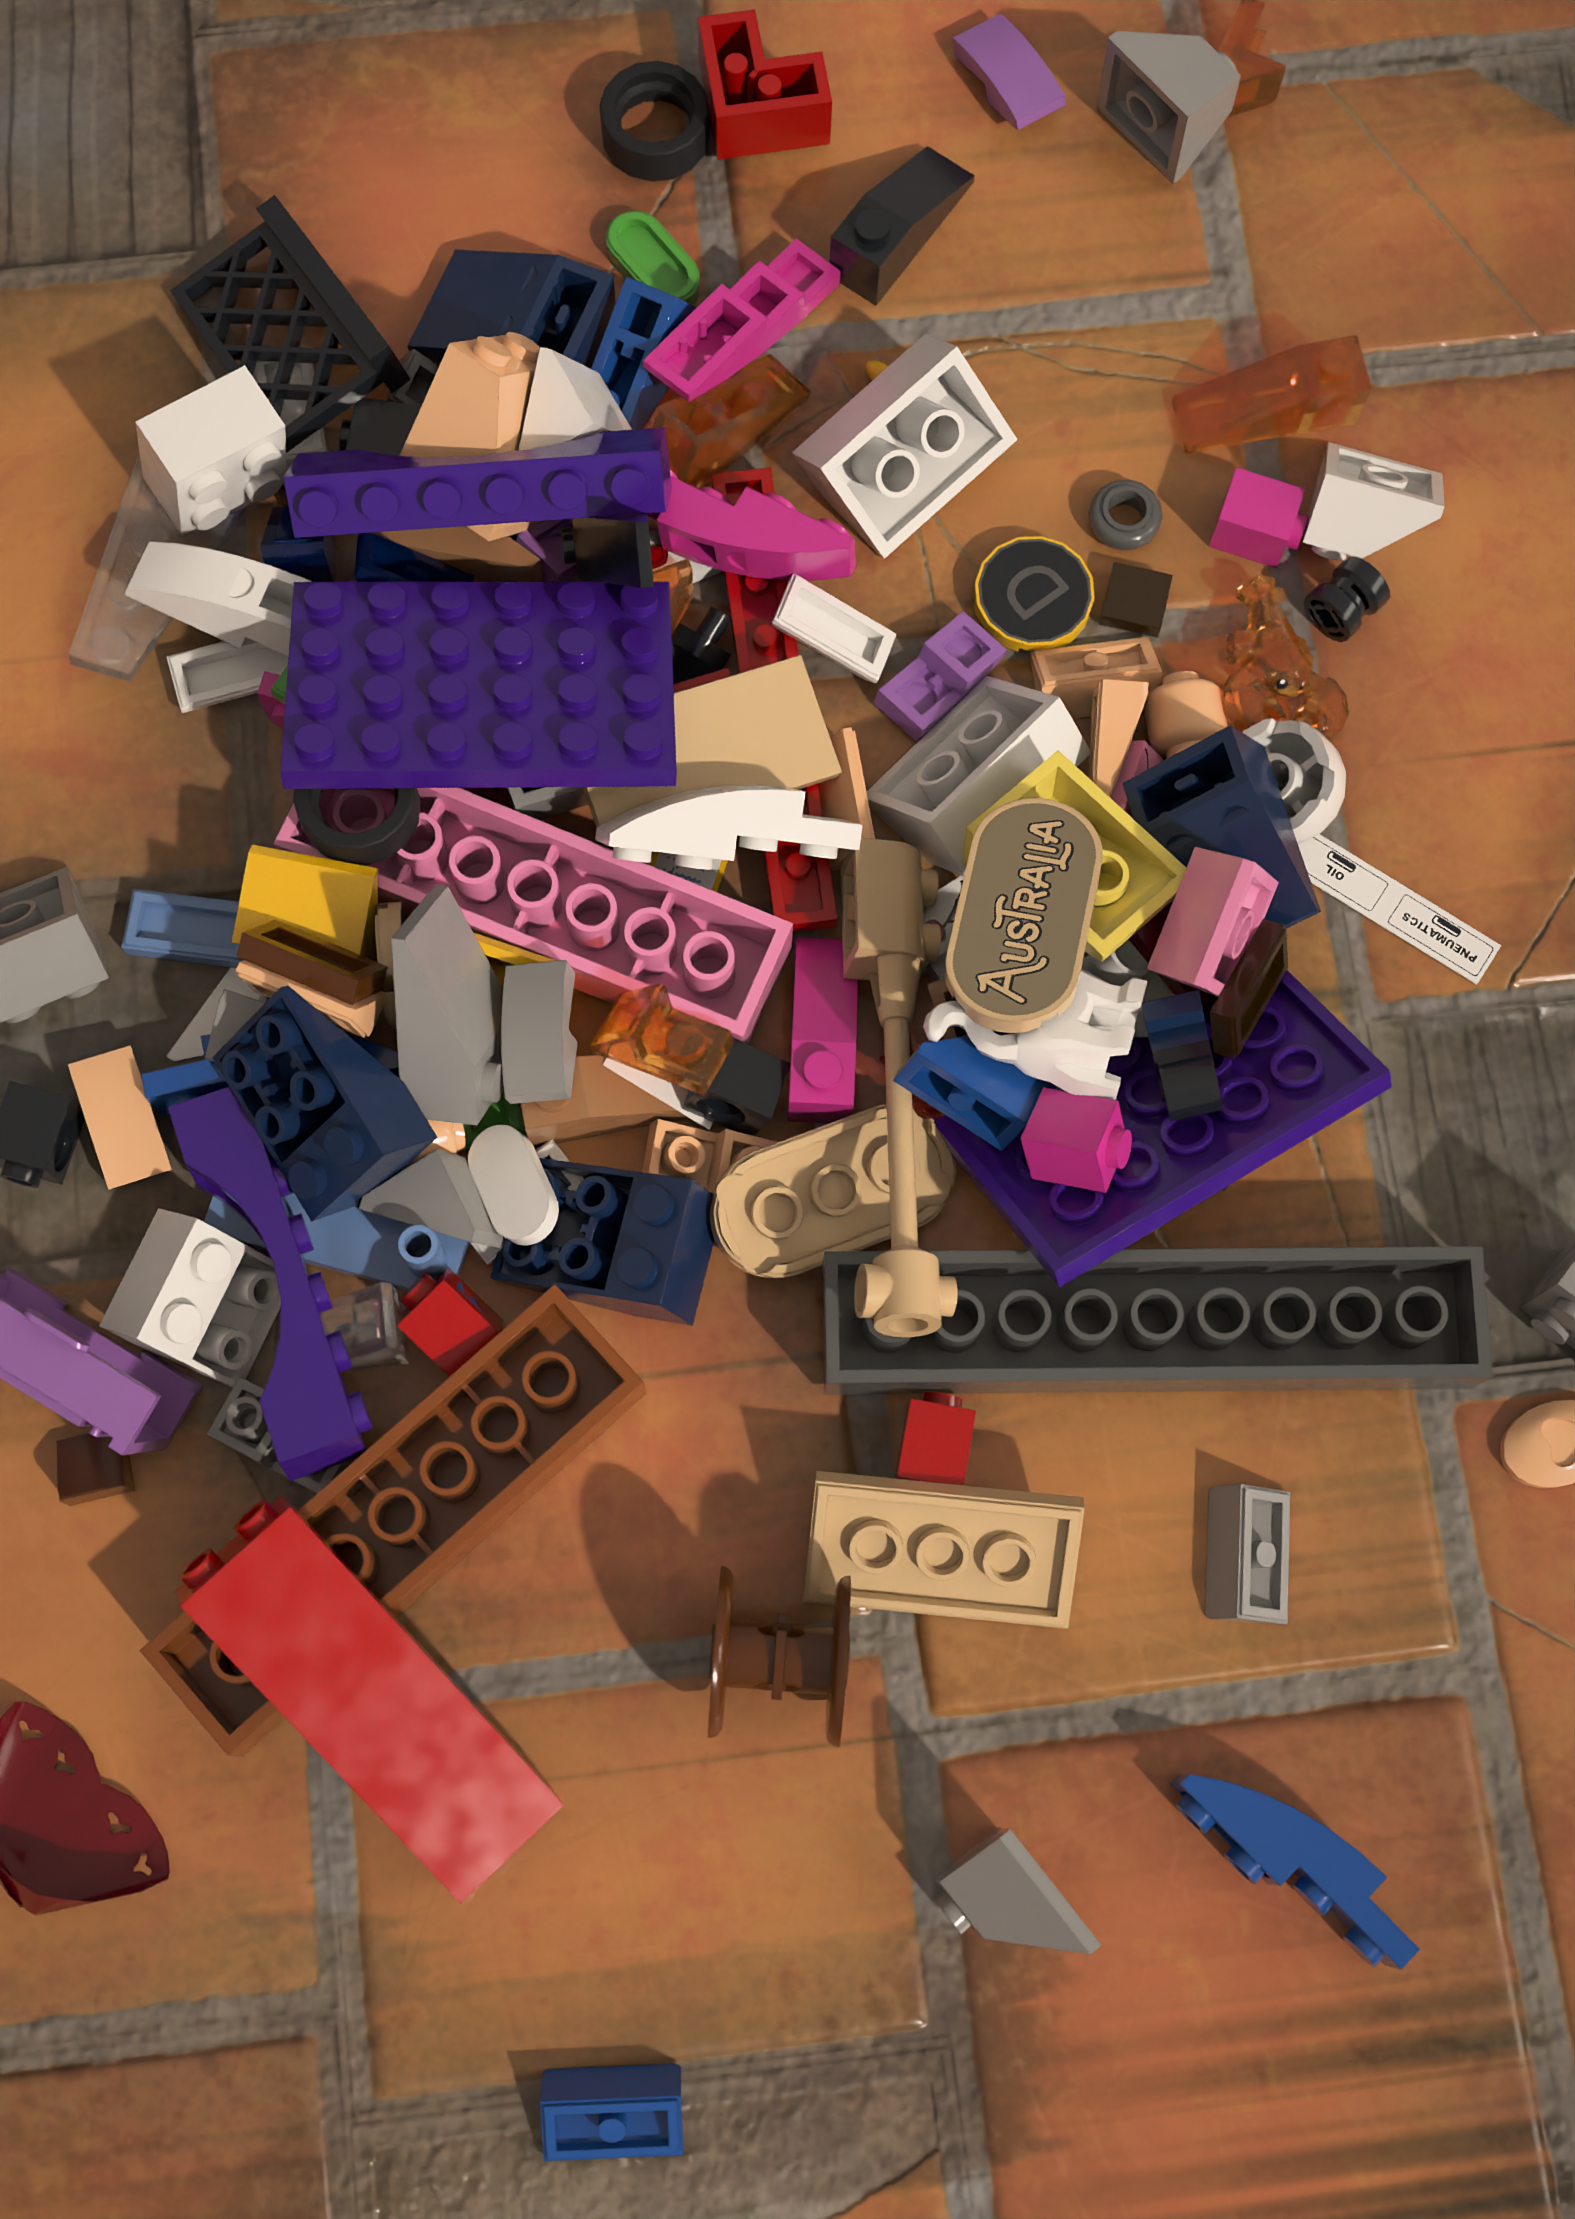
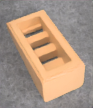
[1087,679,1149,798]

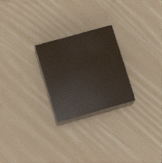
[1099,562,1173,638]

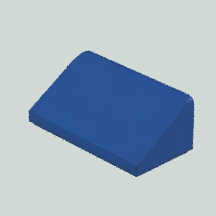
[540,2064,683,2161]

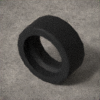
[599,61,710,182]
[293,788,421,865]

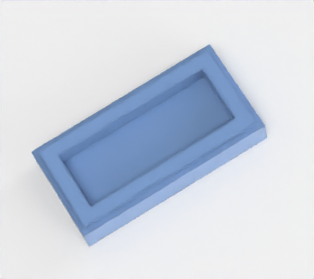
[121,889,243,968]

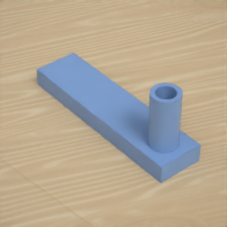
[204,1194,470,1291]

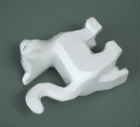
[923,969,1147,1100]

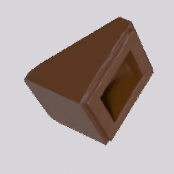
[57,1433,135,1506]

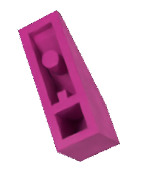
[788,937,858,1123]

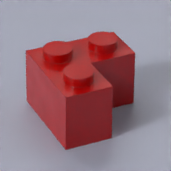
[698,9,832,160]

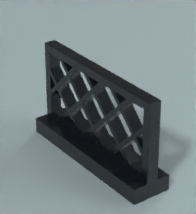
[170,195,411,453]

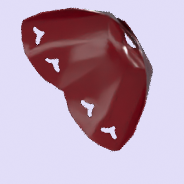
[0,1702,170,1916]

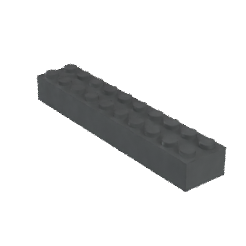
[822,1246,1493,1395]

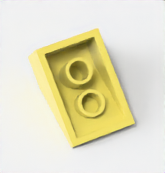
[962,750,1186,962]

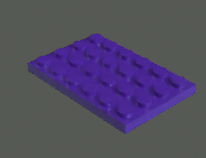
[280,582,677,789]
[921,970,1392,1287]

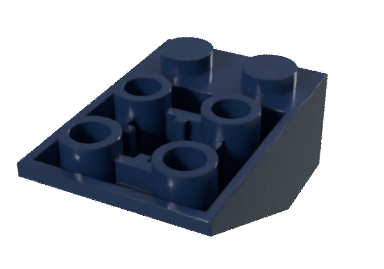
[407,249,616,369]
[1122,725,1321,929]
[212,985,438,1222]
[490,1158,714,1326]

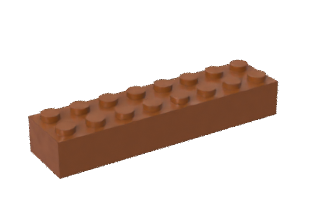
[139,1284,646,1756]

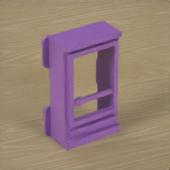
[0,1268,203,1455]

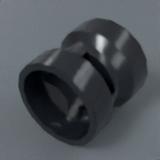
[1304,556,1390,642]

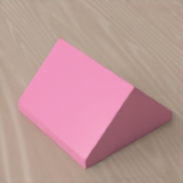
[1147,847,1279,997]

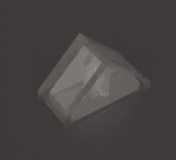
[322,1282,409,1372]

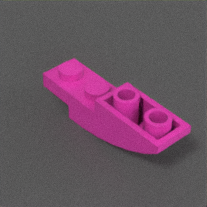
[647,470,856,581]

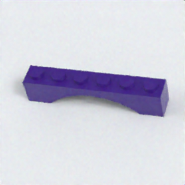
[283,427,672,538]
[168,1086,373,1482]

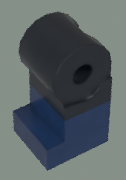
[1141,990,1223,1122]

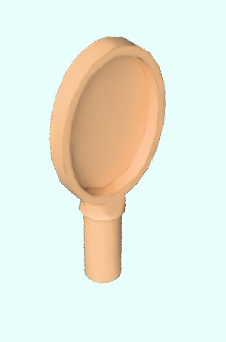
[1500,1400,1575,1488]

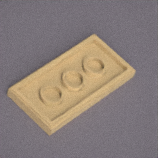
[583,655,842,849]
[803,1471,1085,1629]

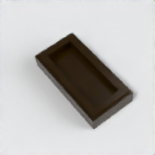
[1210,918,1288,1059]

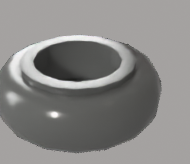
[1088,479,1163,551]

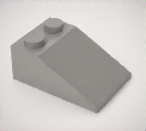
[391,884,504,1126]

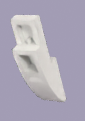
[125,541,312,657]
[595,785,863,870]

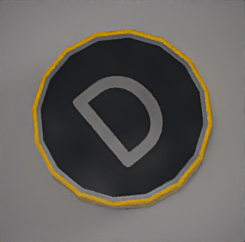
[974,536,1095,652]

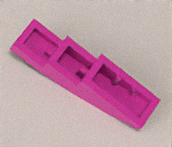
[643,238,841,402]

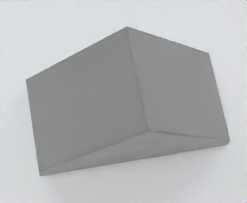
[359,1149,503,1248]

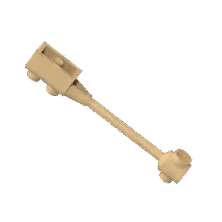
[840,838,958,1337]

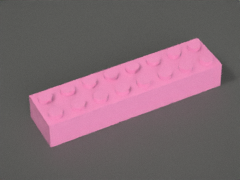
[273,788,793,1044]

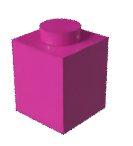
[1209,467,1309,568]
[1020,1087,1132,1193]

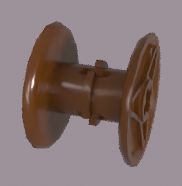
[708,1566,851,1748]

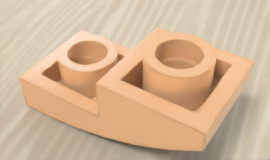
[68,1045,172,1189]
[642,1119,778,1193]

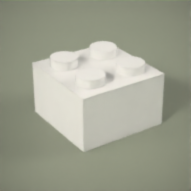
[136,366,286,536]

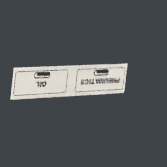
[1298,834,1502,985]

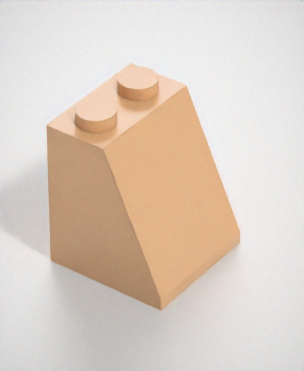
[400,332,540,541]

